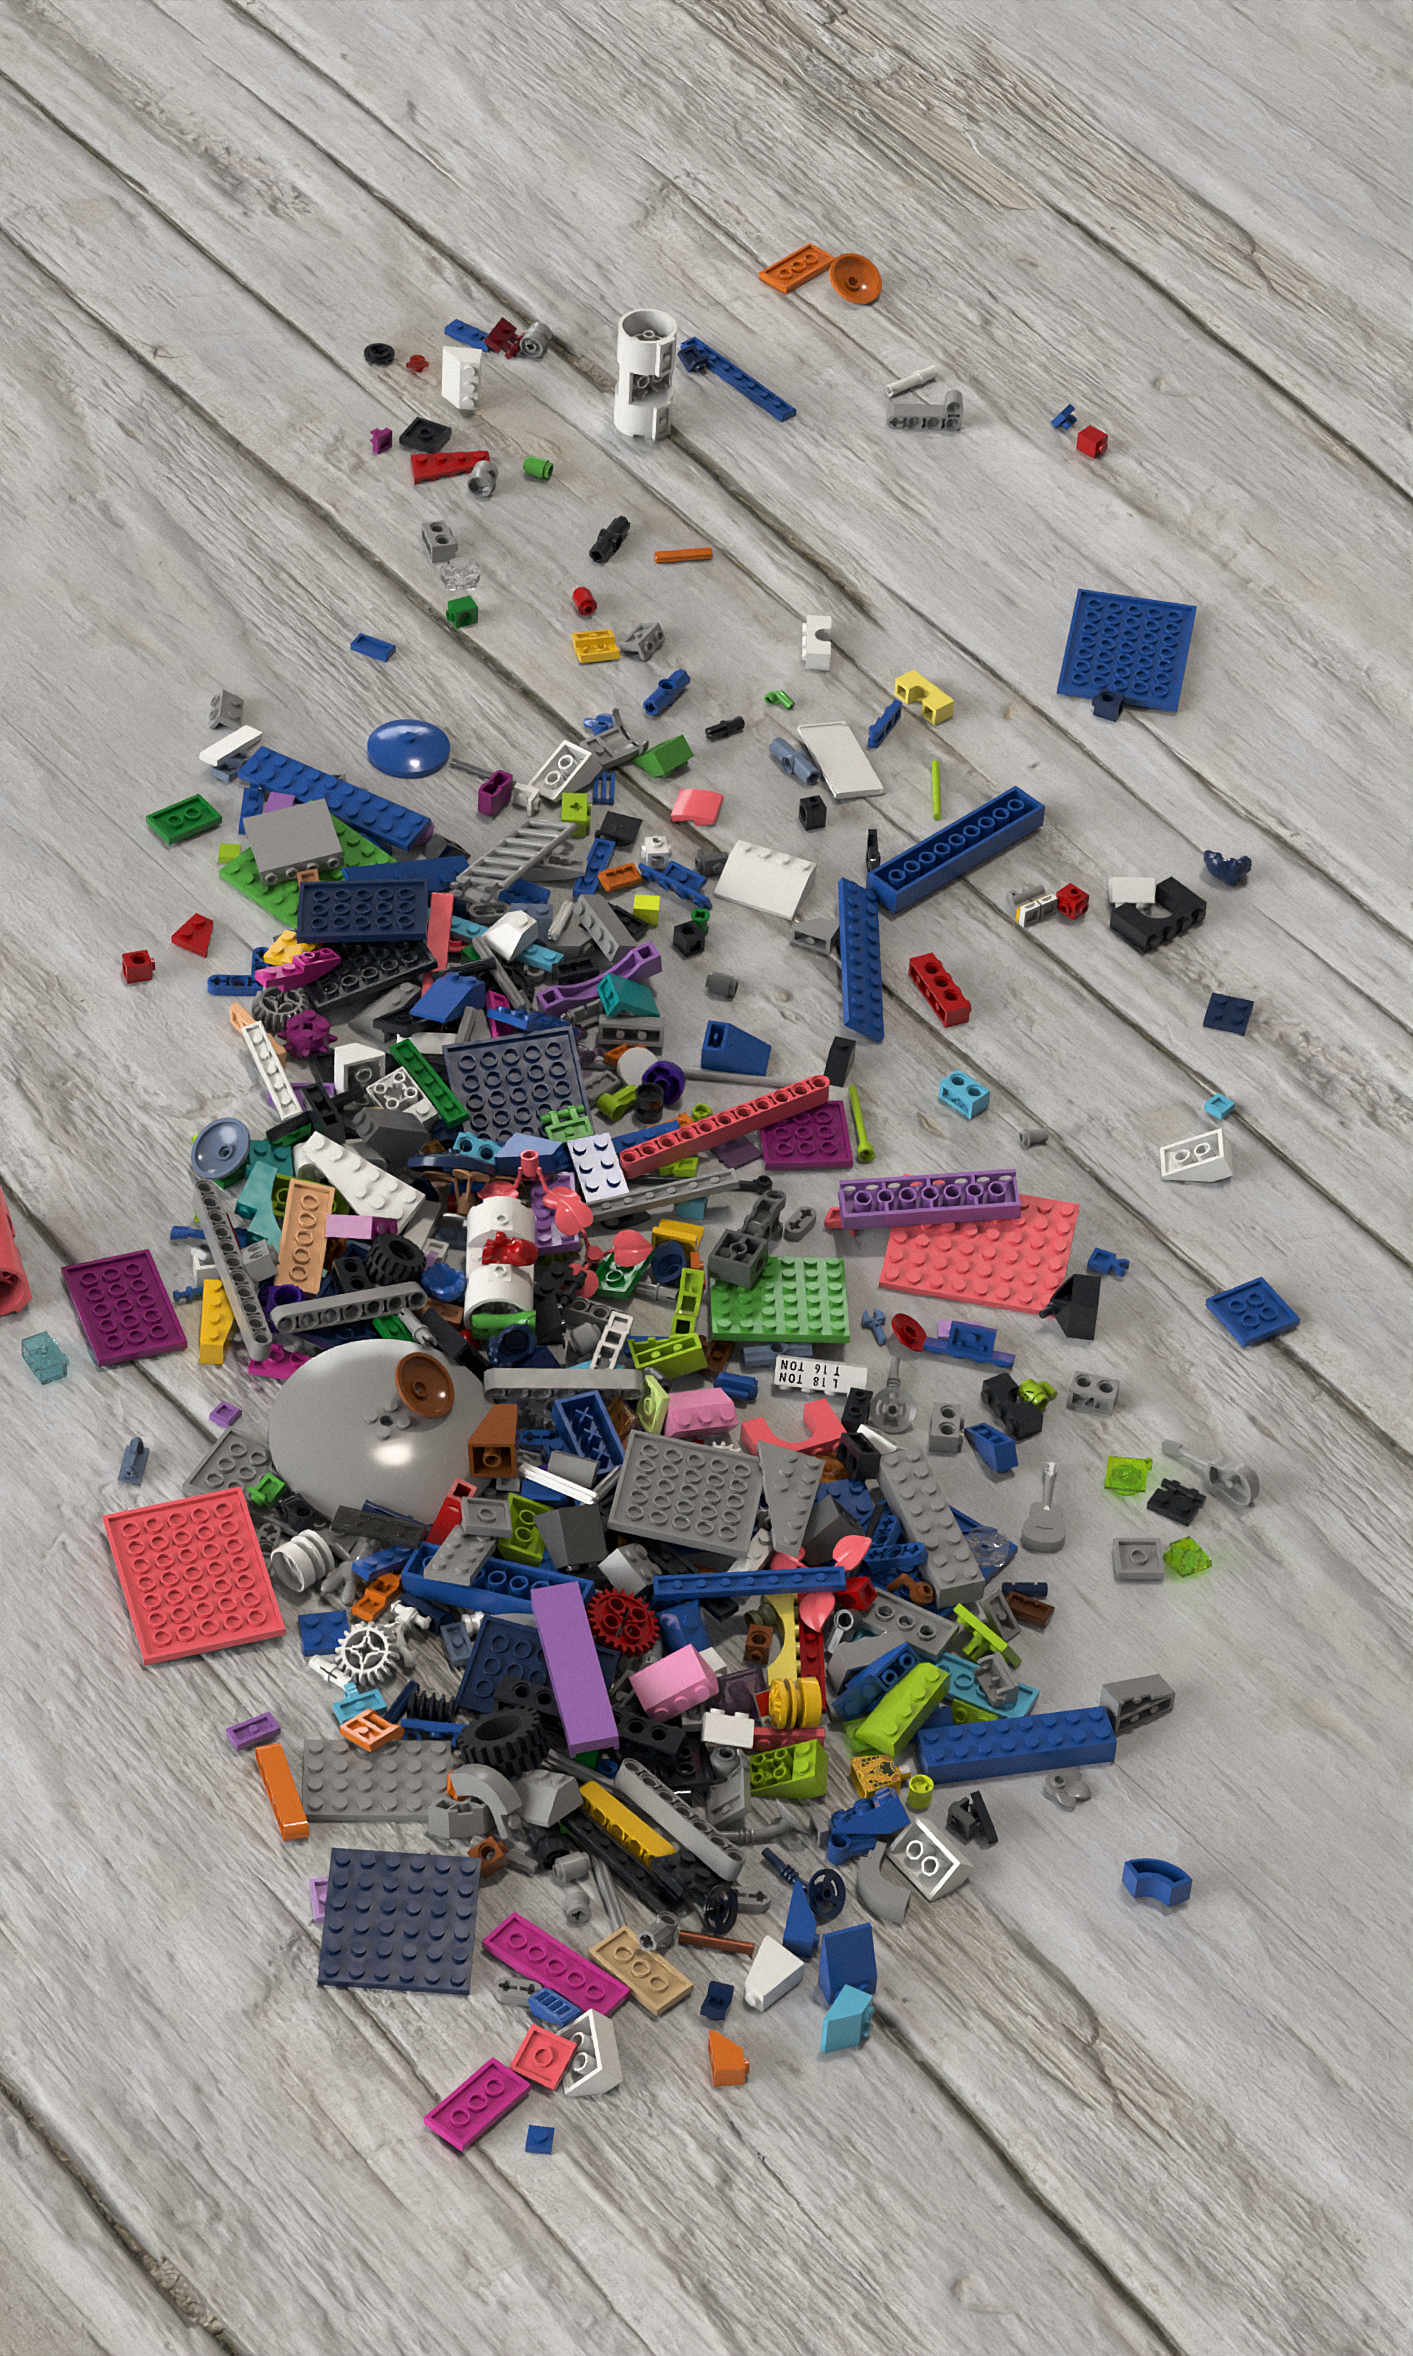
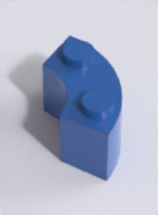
[1122,1858,1193,1907]

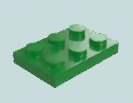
[146,794,222,845]
[594,1246,655,1299]

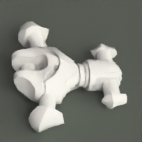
[351,1600,432,1668]

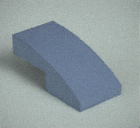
[211,752,251,783]

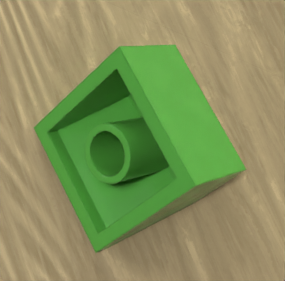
[632,734,694,778]

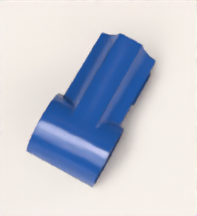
[826,1833,876,1865]

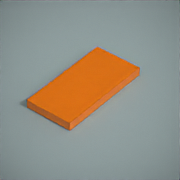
[759,243,836,294]

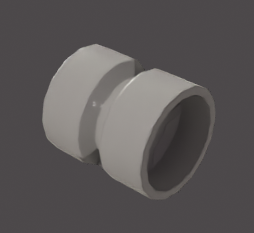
[519,322,552,358]
[467,460,498,497]

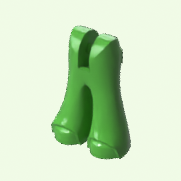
[471,1310,536,1353]

